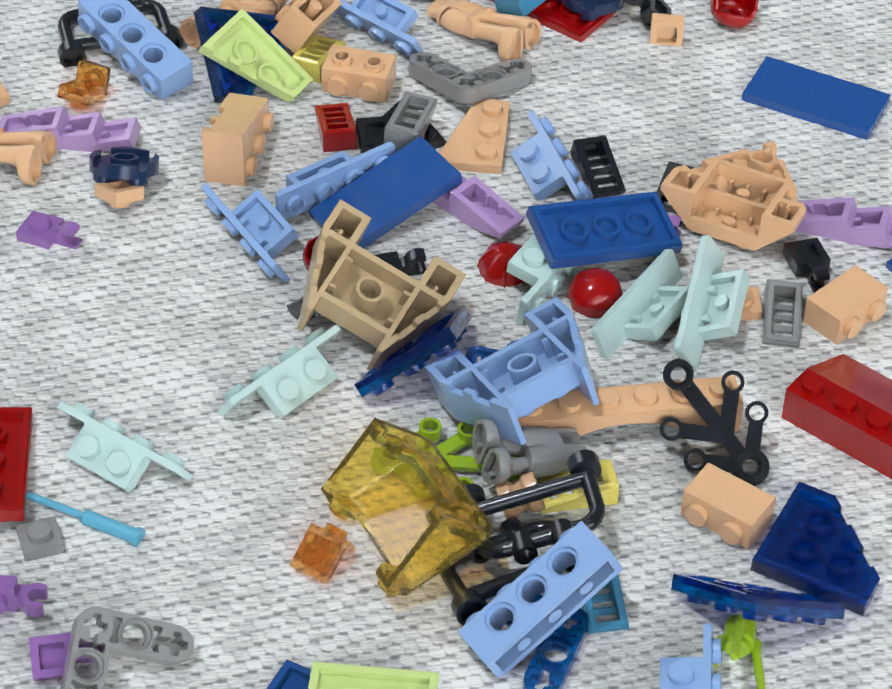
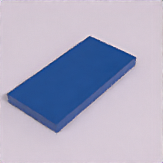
[742,56,891,140]
[308,136,463,249]
[526,191,683,269]

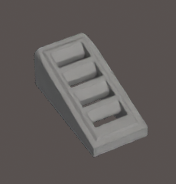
[383,91,438,152]
[762,279,803,348]

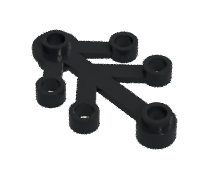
[660,359,770,486]

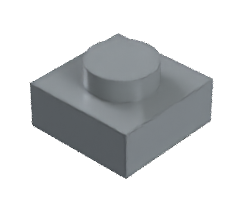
[16,516,65,562]

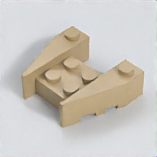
[297,199,466,371]

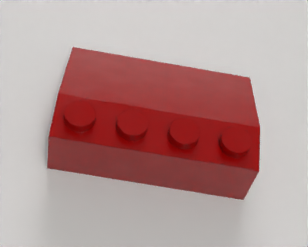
[781,354,892,479]

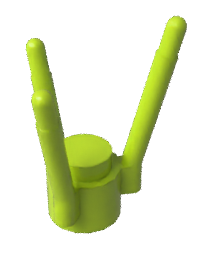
[714,614,766,689]

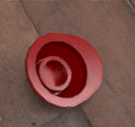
[477,240,525,288]

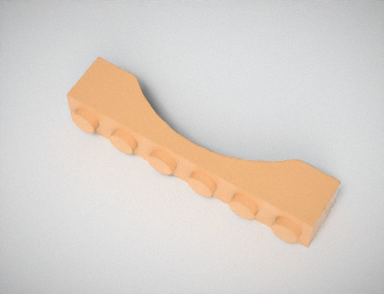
[518,376,743,436]

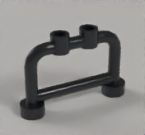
[57,0,183,68]
[453,449,605,565]
[439,518,575,625]

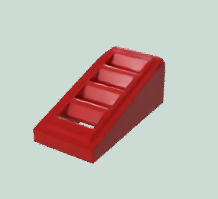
[315,103,357,152]

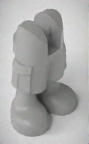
[472,419,586,485]

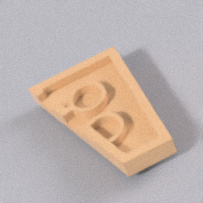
[439,99,510,174]

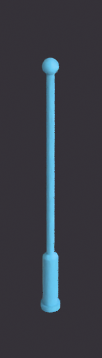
[26,491,146,547]

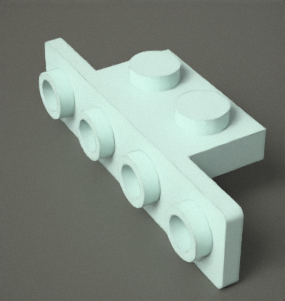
[506,234,579,325]
[674,235,750,369]
[591,249,688,359]
[218,324,342,419]
[57,401,193,492]

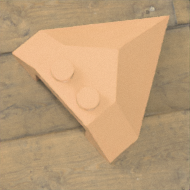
[661,141,807,251]

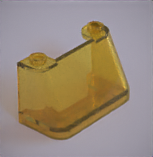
[321,418,493,597]

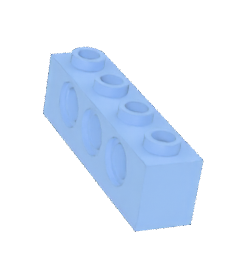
[77,0,193,100]
[457,521,623,678]

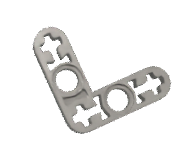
[409,52,532,104]
[60,607,194,689]

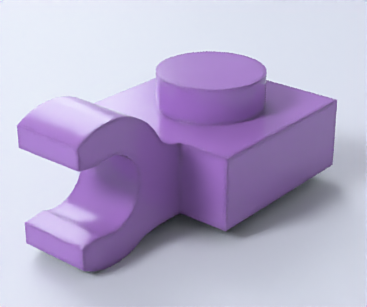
[16,211,82,250]
[0,575,48,618]
[29,632,100,681]

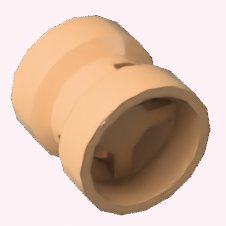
[495,471,545,519]

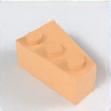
[201,93,274,187]

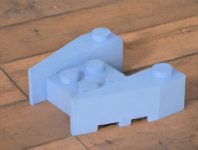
[425,297,599,445]

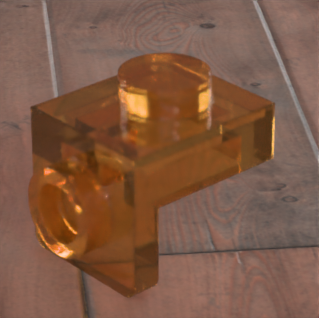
[58,60,111,109]
[289,523,356,584]

